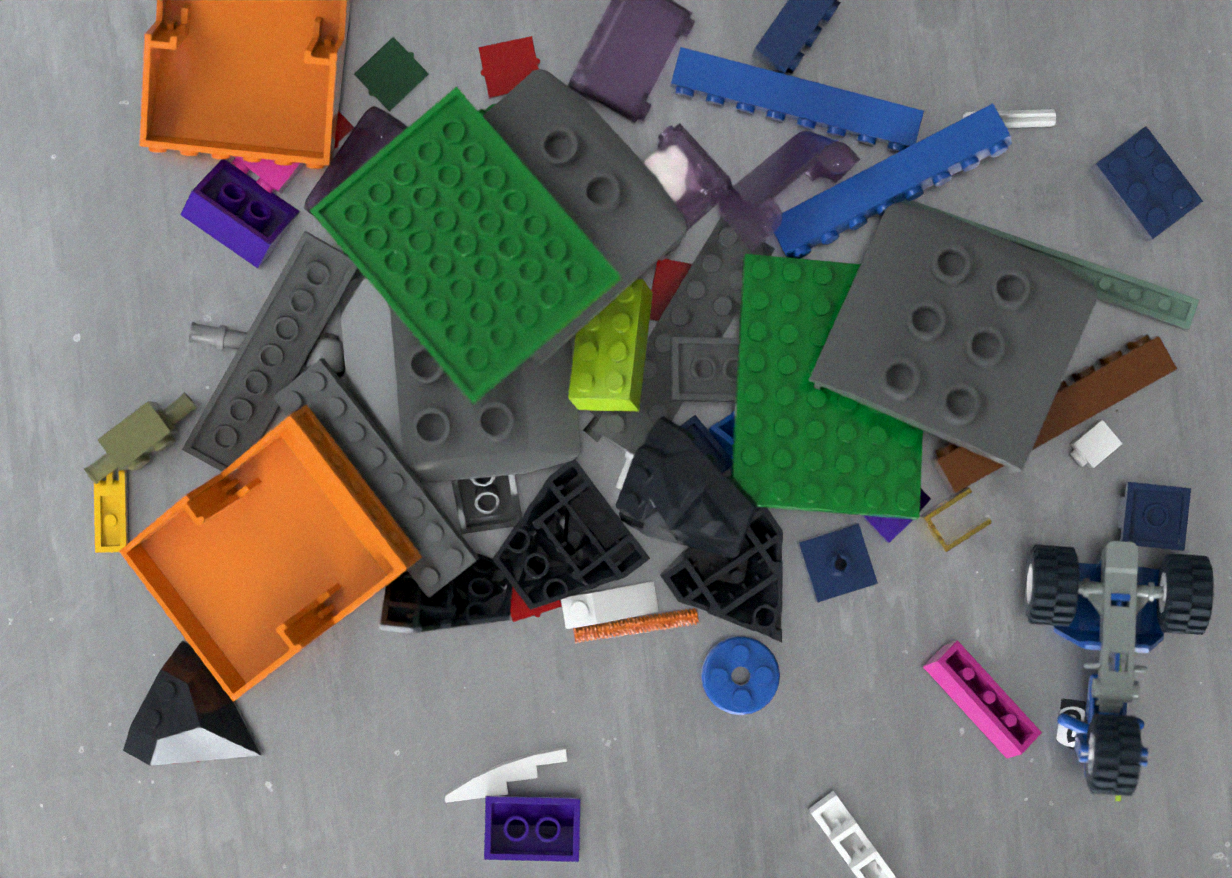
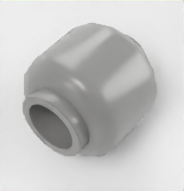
[305,333,345,377]

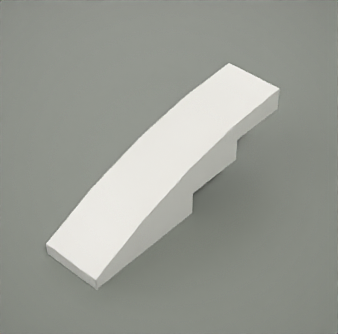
[445,746,568,803]
[808,791,896,878]

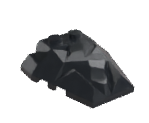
[616,416,758,558]
[492,459,650,610]
[379,553,513,634]

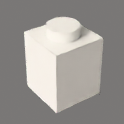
[1069,420,1122,468]

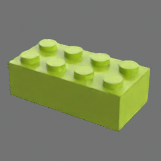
[568,279,653,412]

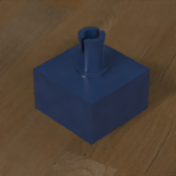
[797,523,878,603]

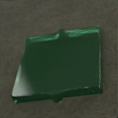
[354,37,429,112]

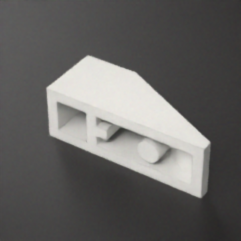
[561,581,659,629]

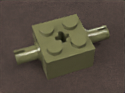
[84,392,197,484]

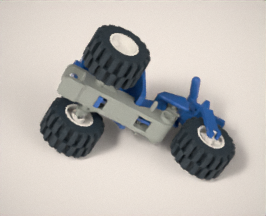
[1025,541,1214,796]

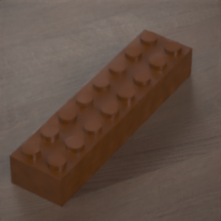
[930,334,1177,493]

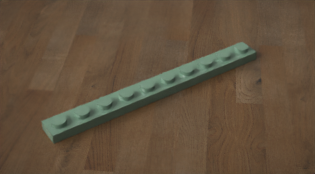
[900,199,1199,330]

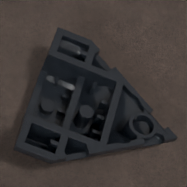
[660,507,783,642]
[123,640,262,766]

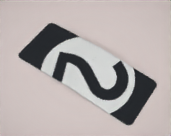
[1056,698,1086,750]

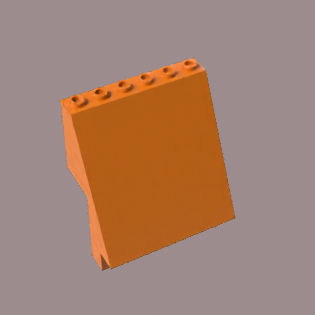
[139,0,351,169]
[119,405,423,702]

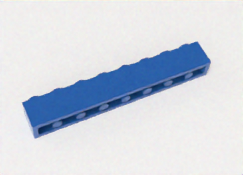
[670,47,924,152]
[768,103,1012,259]

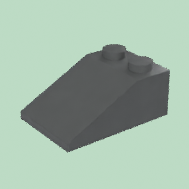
[452,475,522,534]

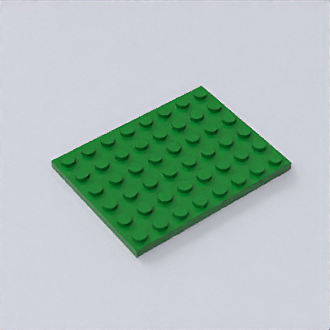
[310,86,622,404]
[731,254,923,520]

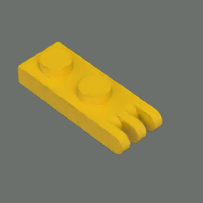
[94,469,128,553]

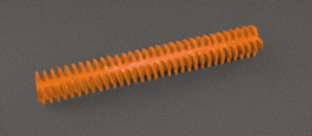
[573,608,699,643]

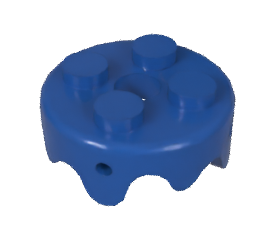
[701,635,780,715]

